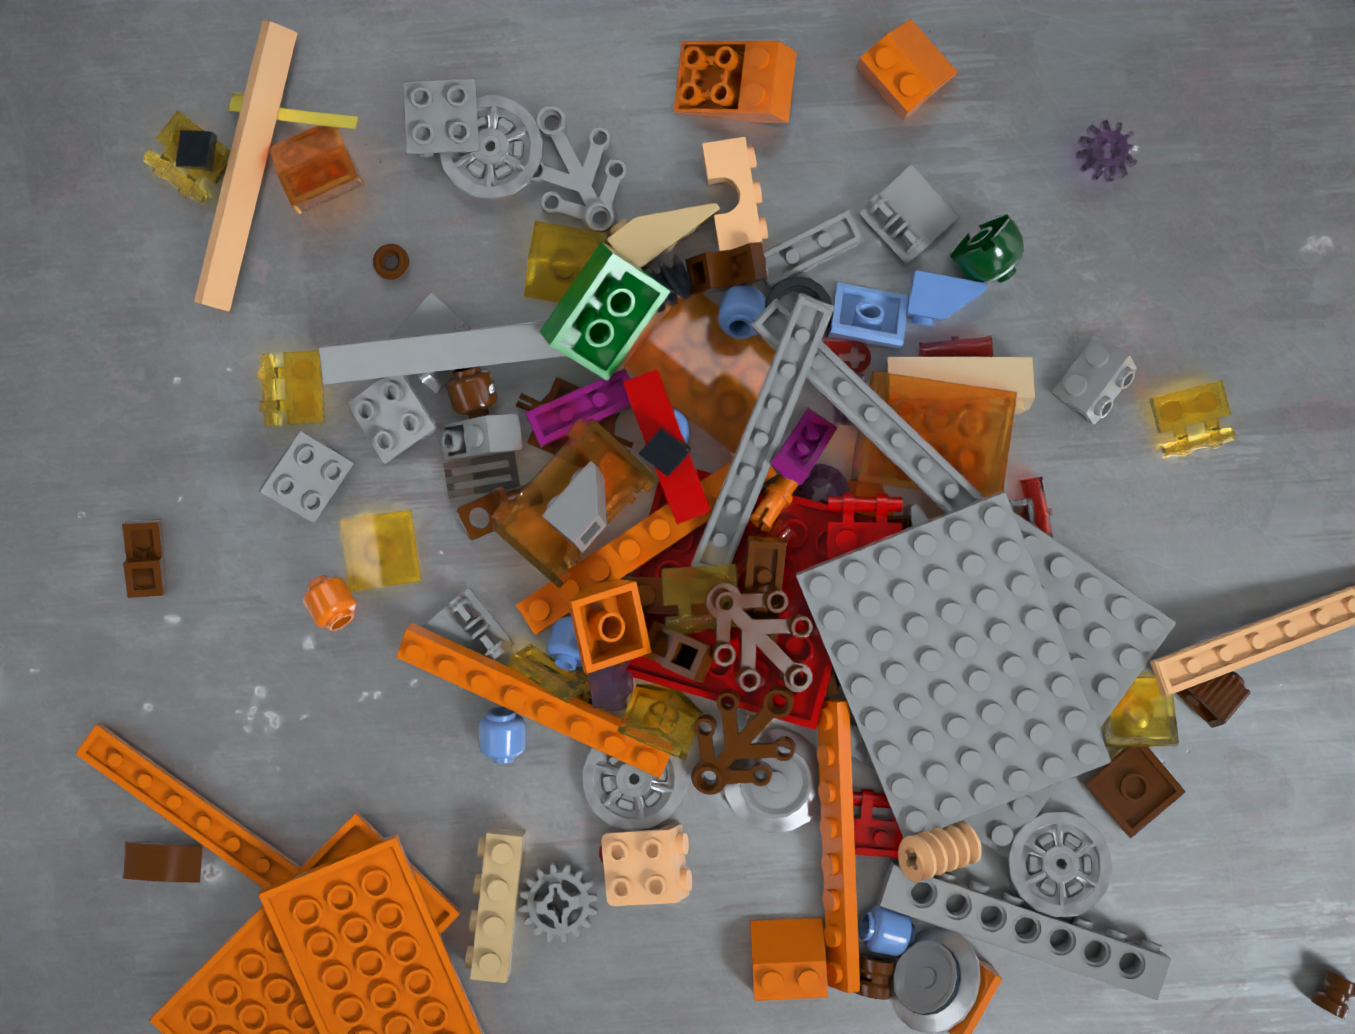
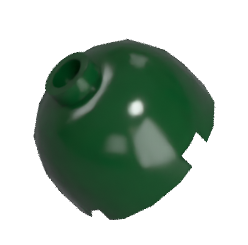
[950,214,1024,283]

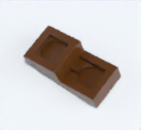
[122,519,165,598]
[122,841,203,883]

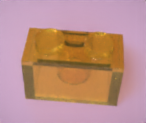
[524,220,608,303]

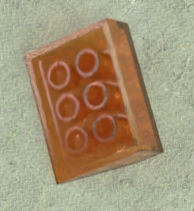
[623,294,776,456]
[850,371,1017,497]

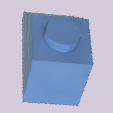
[906,270,987,328]

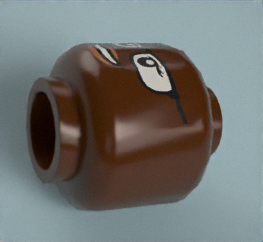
[446,366,498,419]

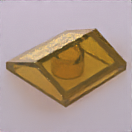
[340,510,422,591]
[1100,676,1179,747]
[617,684,703,761]

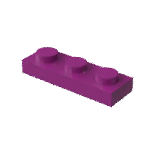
[525,368,632,448]
[770,407,838,485]

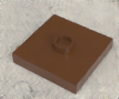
[1082,735,1186,839]

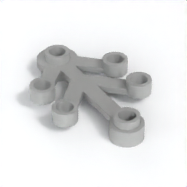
[531,106,627,237]

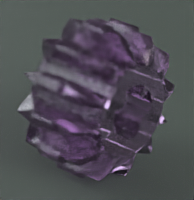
[1076,120,1139,183]

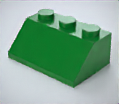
[539,241,670,381]

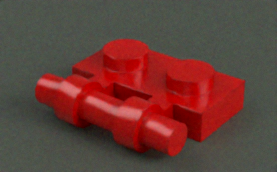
[827,493,903,559]
[853,788,904,858]

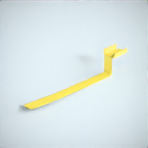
[226,92,358,129]

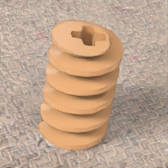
[898,821,981,883]

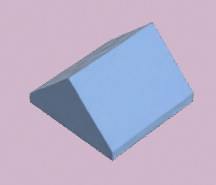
[827,282,908,351]

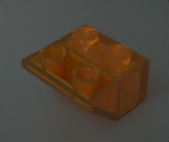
[269,125,365,214]

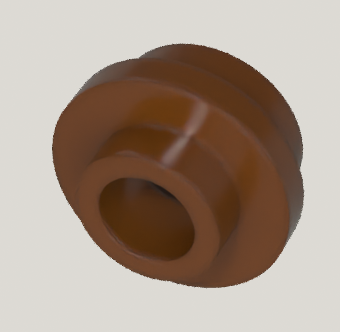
[373,244,409,280]

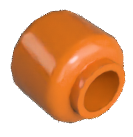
[302,575,357,631]

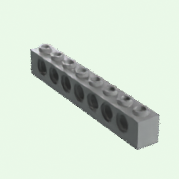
[877,859,1171,1000]

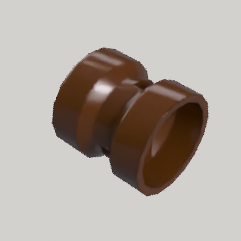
[854,955,896,1000]
[1311,969,1355,1019]

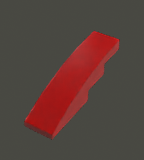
[623,369,712,525]

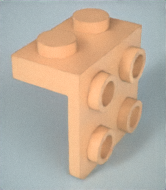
[601,823,692,906]

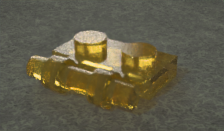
[142,110,230,204]
[257,350,326,427]
[1149,380,1236,458]
[662,564,738,634]

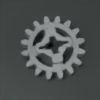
[519,862,598,943]

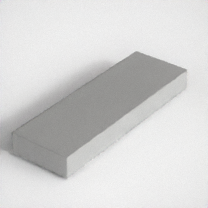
[763,208,865,290]

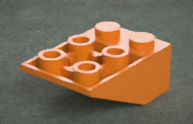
[673,41,797,123]

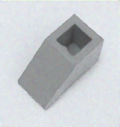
[440,414,524,461]
[542,461,607,553]

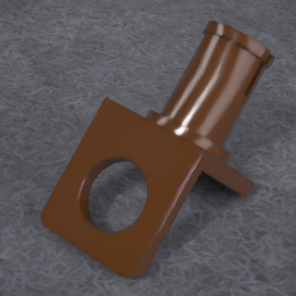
[456,481,542,541]

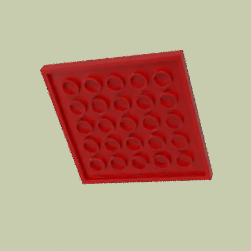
[606,469,875,730]

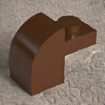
[685,242,768,295]
[643,621,714,682]

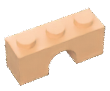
[702,137,768,251]

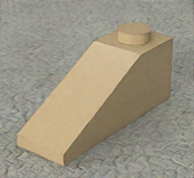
[607,203,720,270]

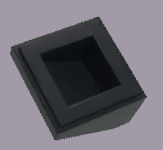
[175,130,217,172]
[639,425,691,477]

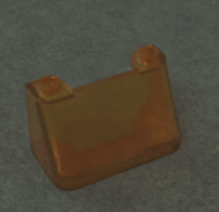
[492,418,659,589]

